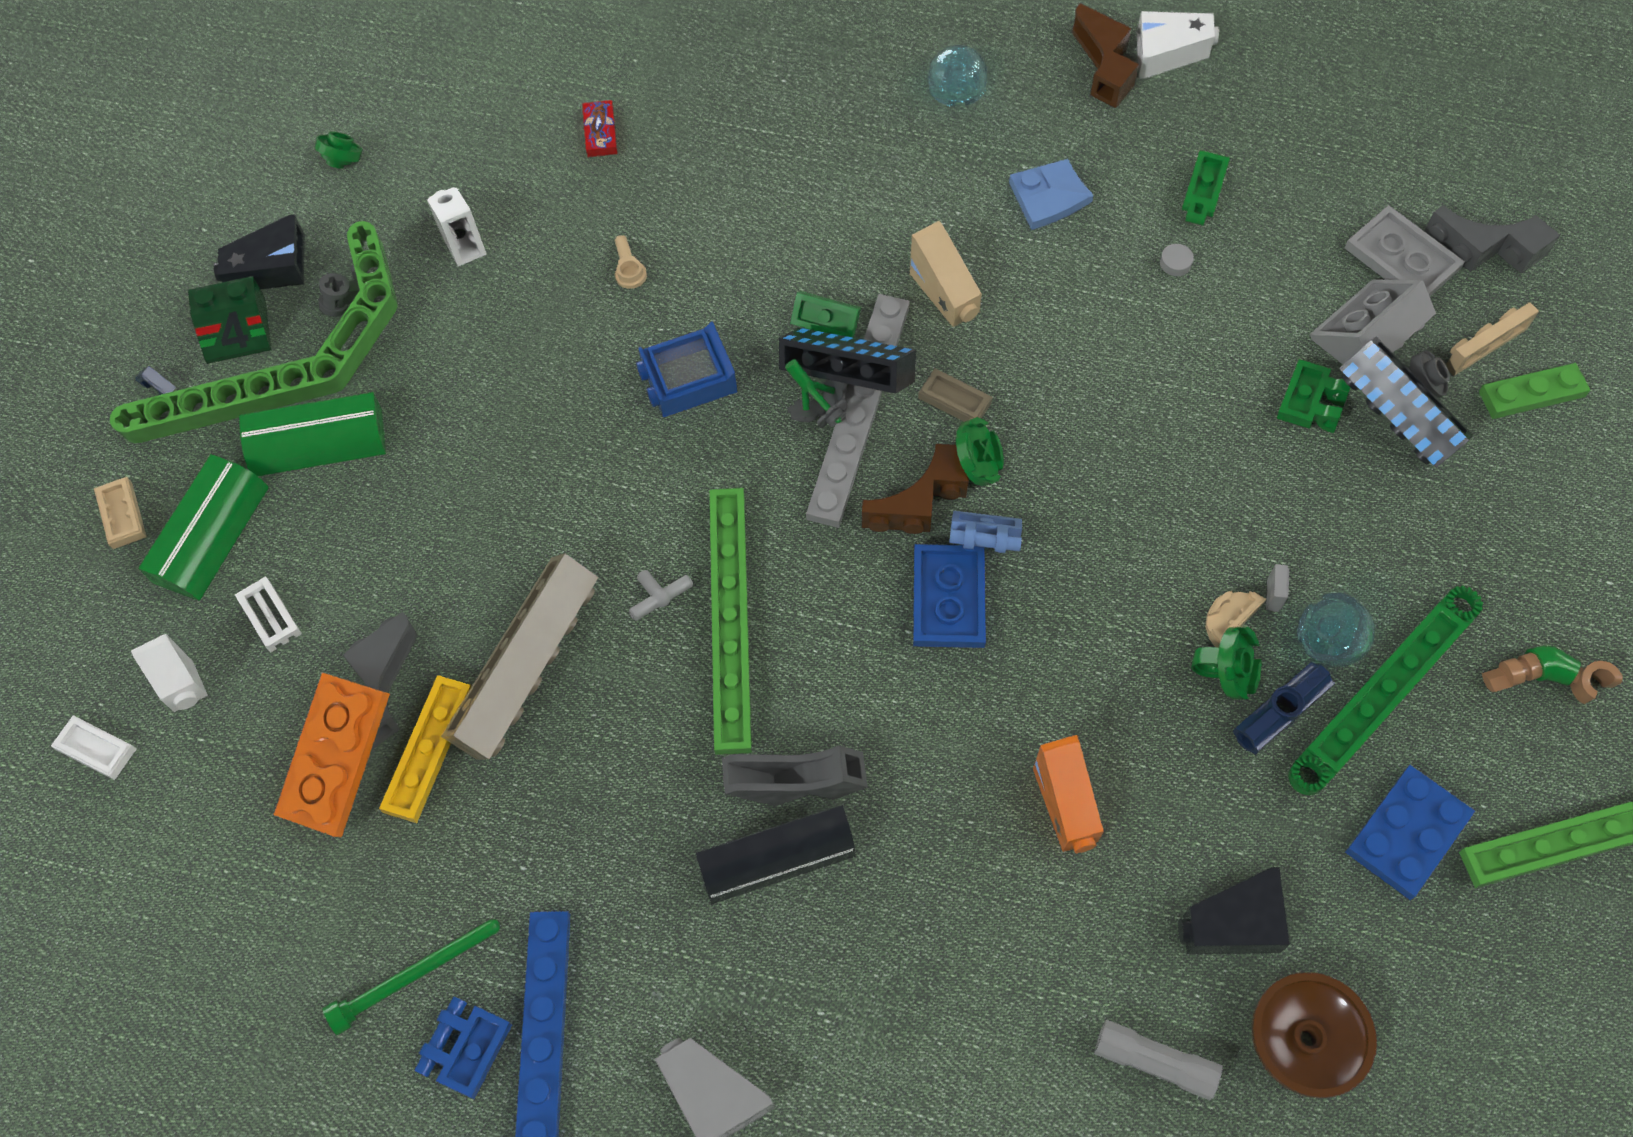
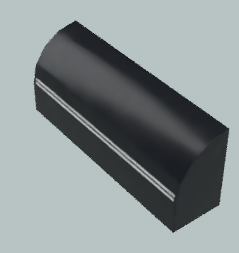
[695,805,855,905]

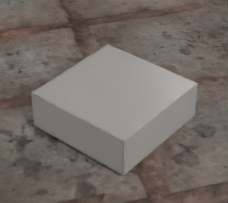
[1266,564,1289,612]

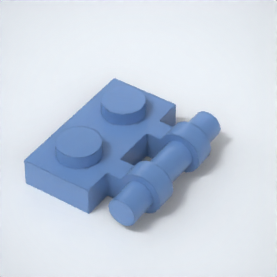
[949,511,1022,553]

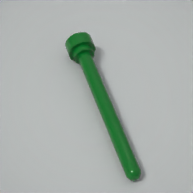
[322,919,500,1036]

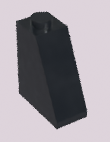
[1178,867,1290,954]

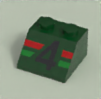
[188,276,272,364]

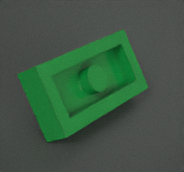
[790,291,861,338]

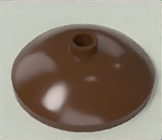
[1252,972,1377,1098]

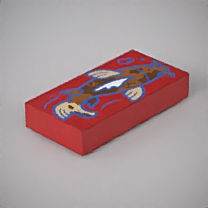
[582,100,618,157]

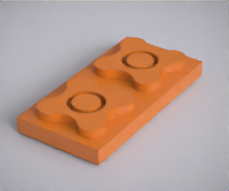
[274,673,390,837]

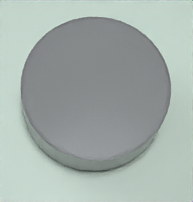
[1160,244,1194,276]

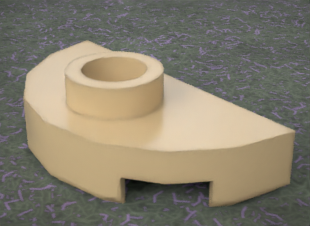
[1205,591,1266,647]

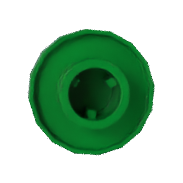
[314,131,363,169]

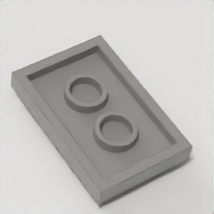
[1344,205,1465,297]

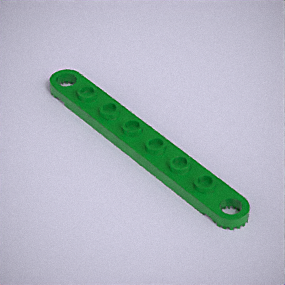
[1288,586,1483,796]

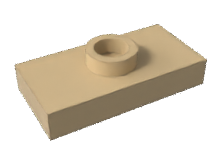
[94,477,147,549]

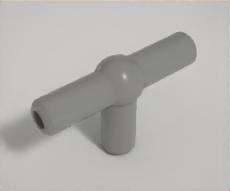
[629,570,693,621]

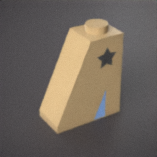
[910,221,982,327]

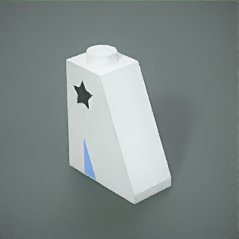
[1137,11,1219,79]

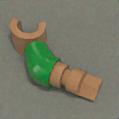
[1482,645,1623,704]

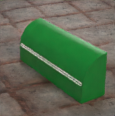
[239,392,386,476]
[138,454,269,601]

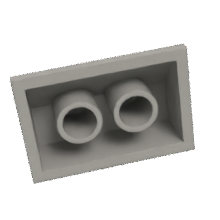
[1309,279,1436,365]

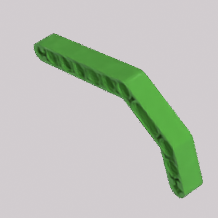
[110,221,397,443]

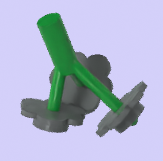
[785,359,848,428]

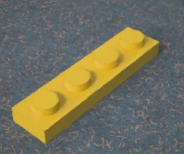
[379,675,472,823]

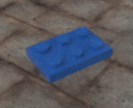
[913,544,986,648]
[1345,765,1475,901]

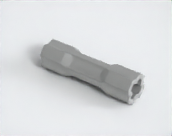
[1094,1019,1223,1100]

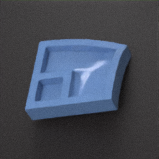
[1009,159,1093,230]

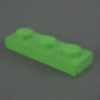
[1479,363,1591,419]

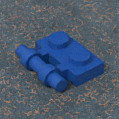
[414,996,512,1100]

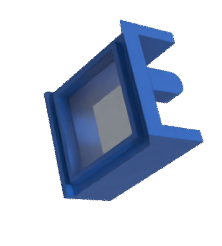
[636,321,737,418]

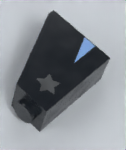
[213,214,304,290]

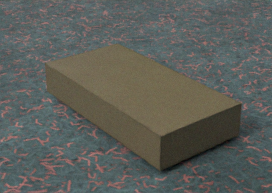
[918,368,993,421]

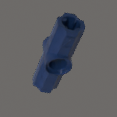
[1233,662,1335,755]

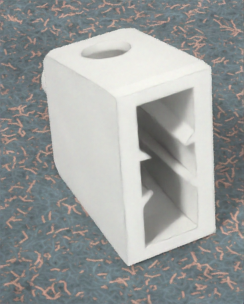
[427,187,487,266]

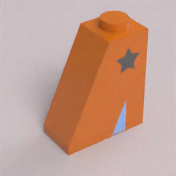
[1033,735,1104,853]

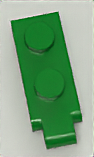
[1182,150,1230,226]

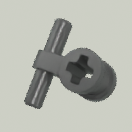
[318,264,377,317]

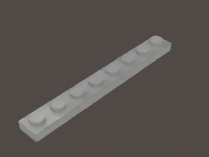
[806,294,910,528]

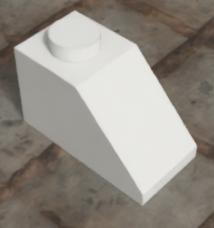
[131,634,208,712]

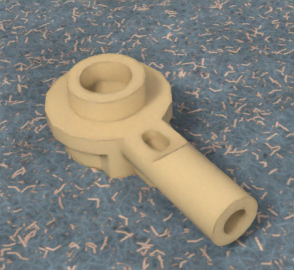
[615,235,647,289]

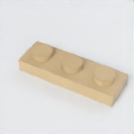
[1446,302,1539,376]

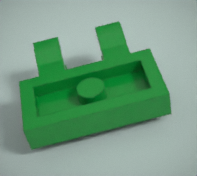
[1277,359,1351,433]

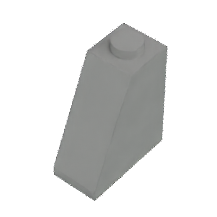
[655,1038,775,1137]

